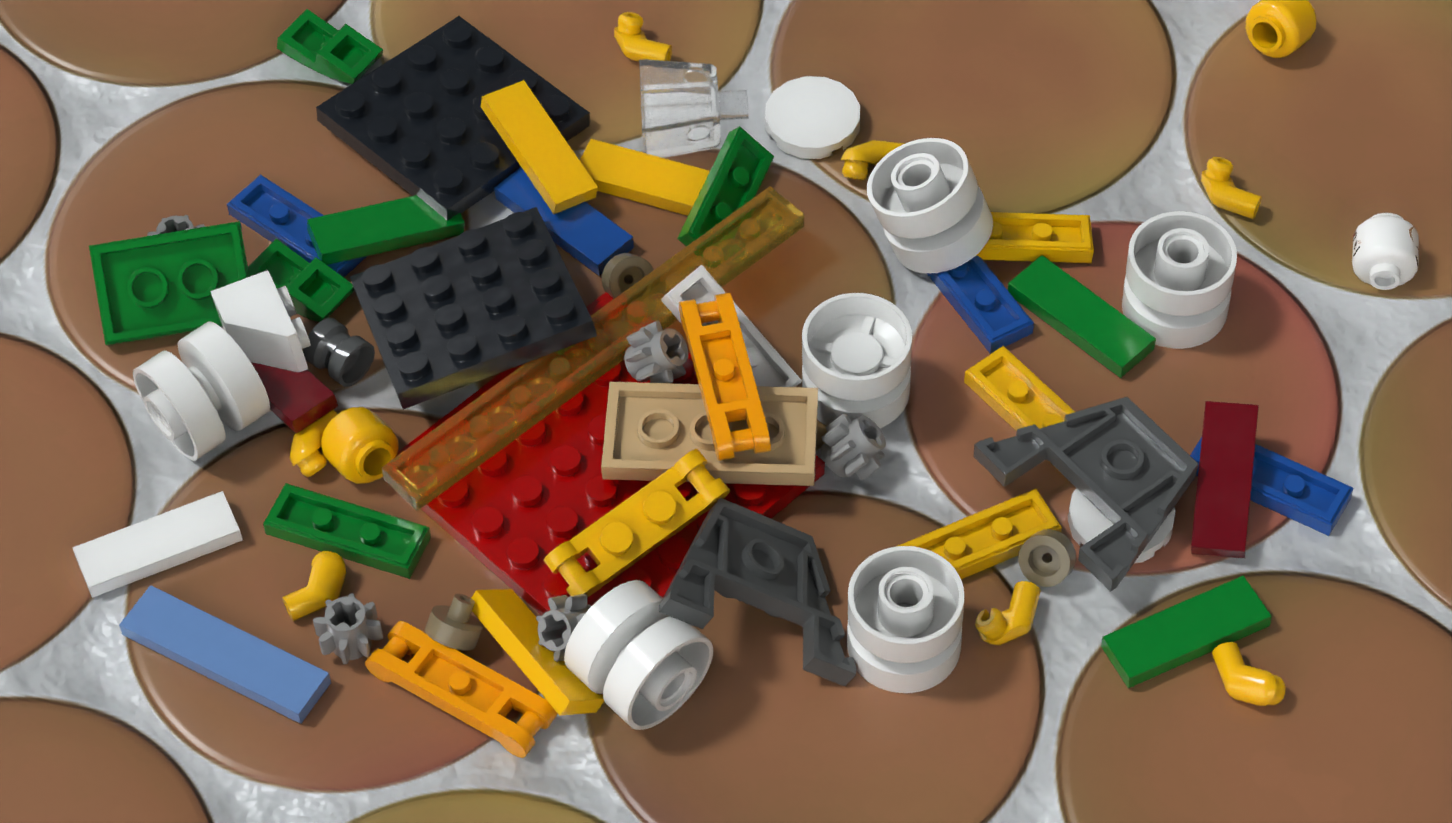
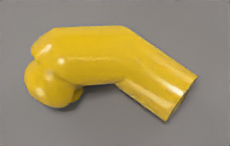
[614,12,672,68]
[841,140,905,180]
[1201,157,1262,219]
[289,410,337,477]
[282,551,346,621]
[975,581,1041,645]
[1212,642,1286,706]

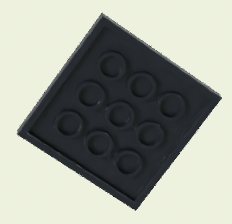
[316,16,590,221]
[350,207,597,410]

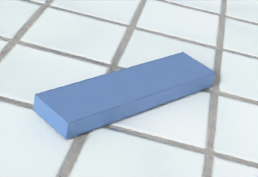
[119,585,331,724]

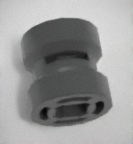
[303,318,375,387]

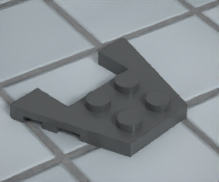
[974,397,1198,592]
[659,498,856,686]

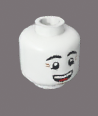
[1352,213,1419,290]

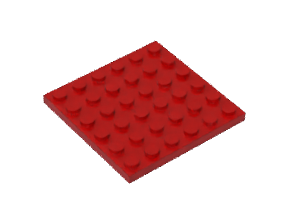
[384,292,825,615]

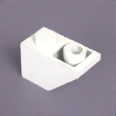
[210,270,311,373]

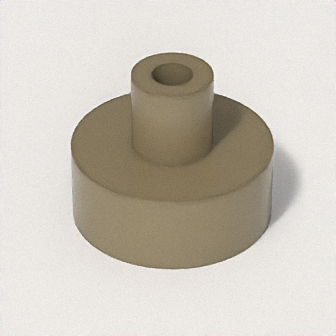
[602,253,656,306]
[1018,529,1076,587]
[425,594,483,650]

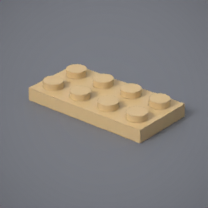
[601,382,818,486]

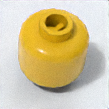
[1245,0,1317,58]
[321,407,399,484]

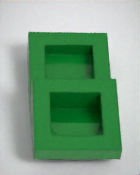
[277,9,383,84]
[248,238,354,322]

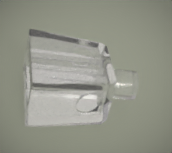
[639,59,749,158]

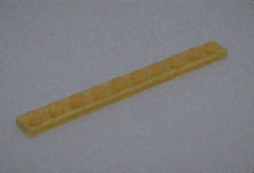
[381,186,804,511]

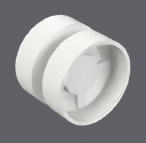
[867,138,993,273]
[1122,211,1237,349]
[802,293,912,428]
[133,321,270,461]
[847,546,964,693]
[564,580,713,730]

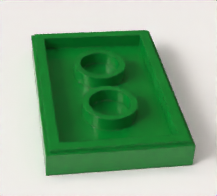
[89,221,250,346]

